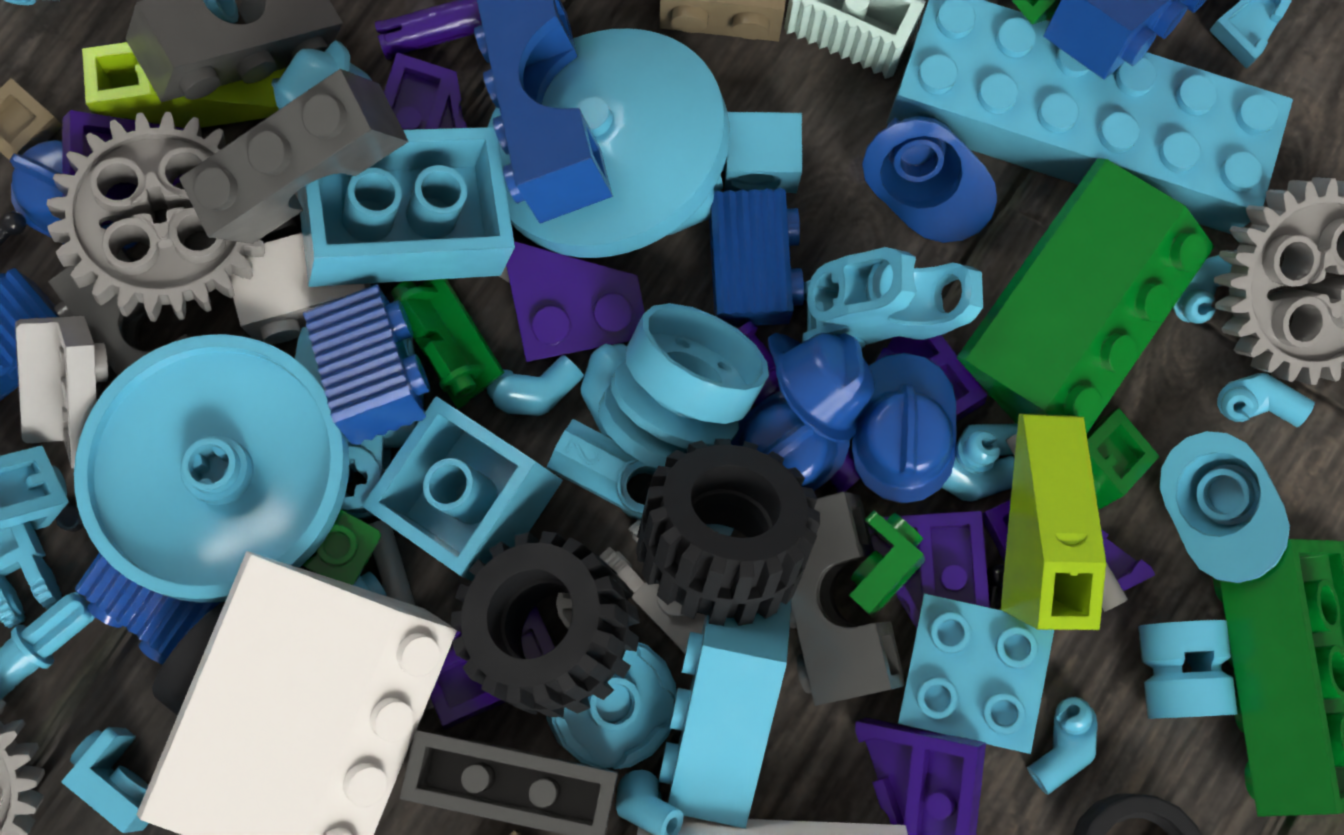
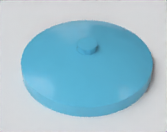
[488,28,730,258]
[74,334,349,603]

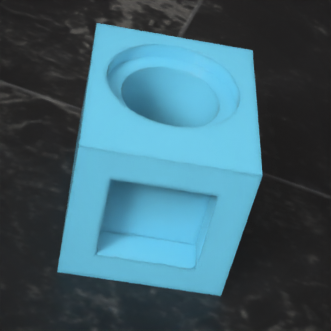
[722,112,802,193]

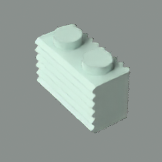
[784,0,926,79]

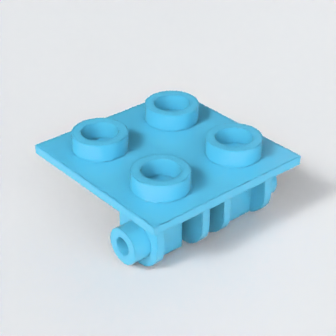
[898,594,1054,754]

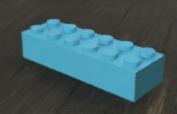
[887,0,1293,234]

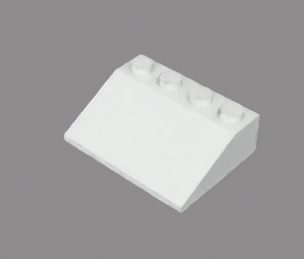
[136,551,457,835]

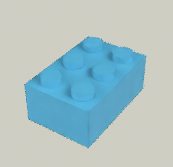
[297,127,515,287]

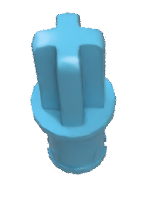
[0,592,95,700]

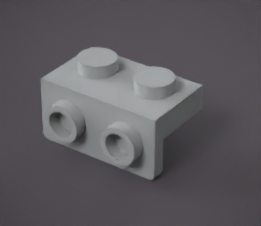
[15,316,108,468]

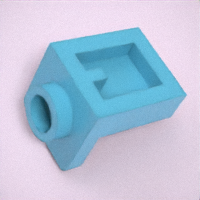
[0,445,69,530]
[61,727,149,833]

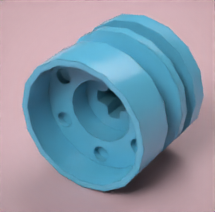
[598,303,769,469]

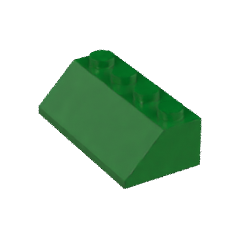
[956,158,1215,434]
[1213,539,1344,817]

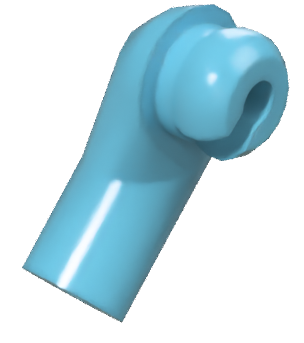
[1173,250,1237,324]
[580,343,627,438]
[487,355,584,416]
[1217,373,1315,427]
[956,423,1018,474]
[942,455,1015,502]
[1027,697,1098,795]
[616,770,684,835]

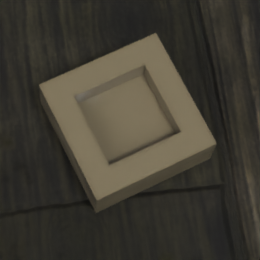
[0,78,62,160]

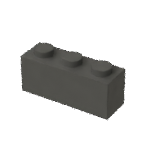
[400,730,619,835]

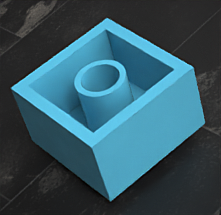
[362,396,563,581]

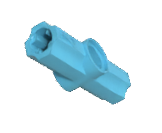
[546,419,734,536]

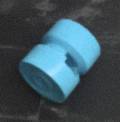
[1138,620,1237,719]

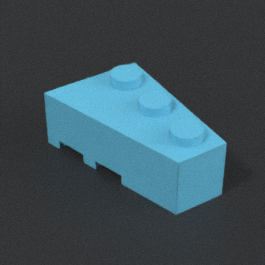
[658,598,792,829]

